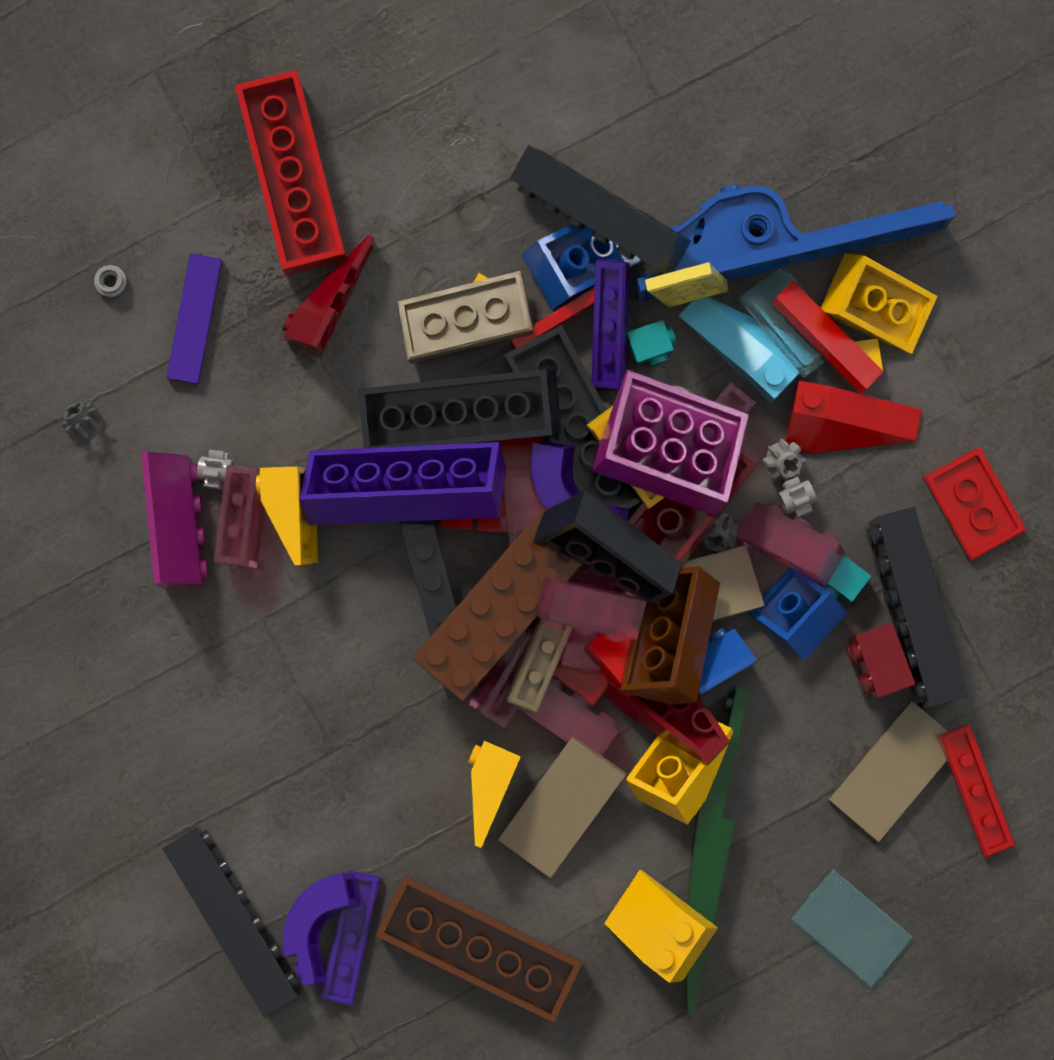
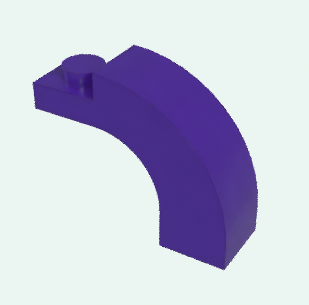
[531,440,629,521]
[282,873,361,986]

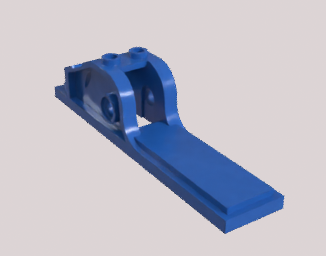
[634,184,955,302]

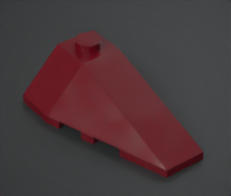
[282,235,376,357]
[628,452,757,568]
[605,678,729,766]

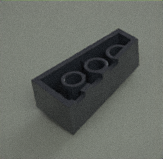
[533,490,682,604]

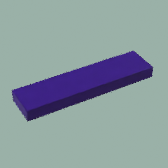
[166,253,222,385]
[591,259,630,391]
[321,870,381,1006]

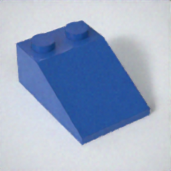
[521,224,641,310]

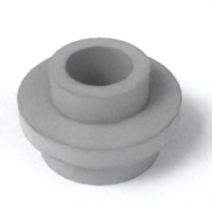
[94,265,127,297]

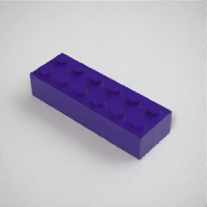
[299,442,506,525]

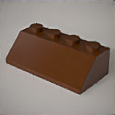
[620,566,720,704]

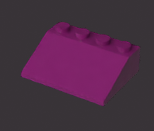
[593,370,749,515]
[141,451,209,591]

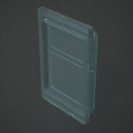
[738,268,827,378]
[791,869,913,987]

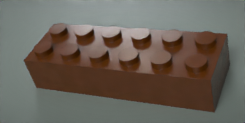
[412,509,583,702]
[375,875,582,1023]

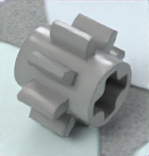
[763,439,806,481]
[197,450,236,490]
[778,476,817,518]

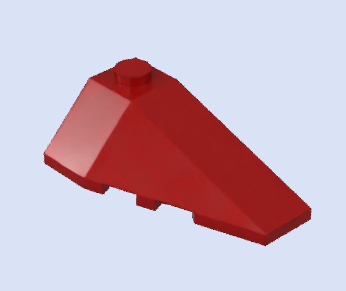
[785,380,921,454]

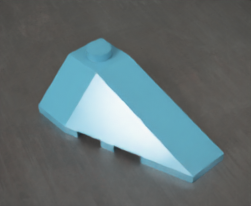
[678,297,815,404]

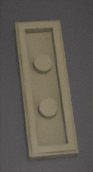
[505,609,575,713]

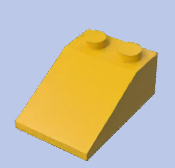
[820,253,938,354]
[256,467,319,565]
[626,721,733,825]
[468,741,520,848]
[604,870,718,983]

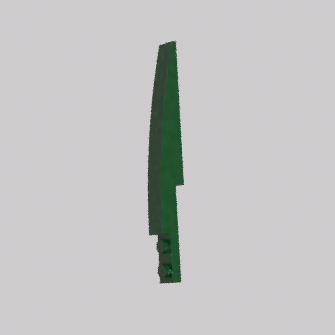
[685,687,750,1014]

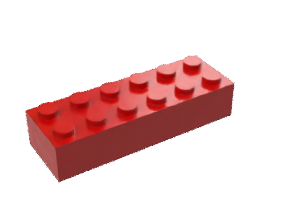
[235,69,346,277]

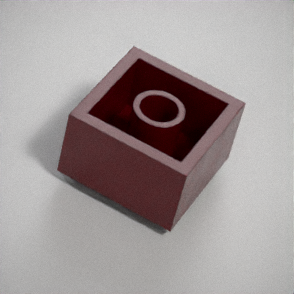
[845,623,915,700]

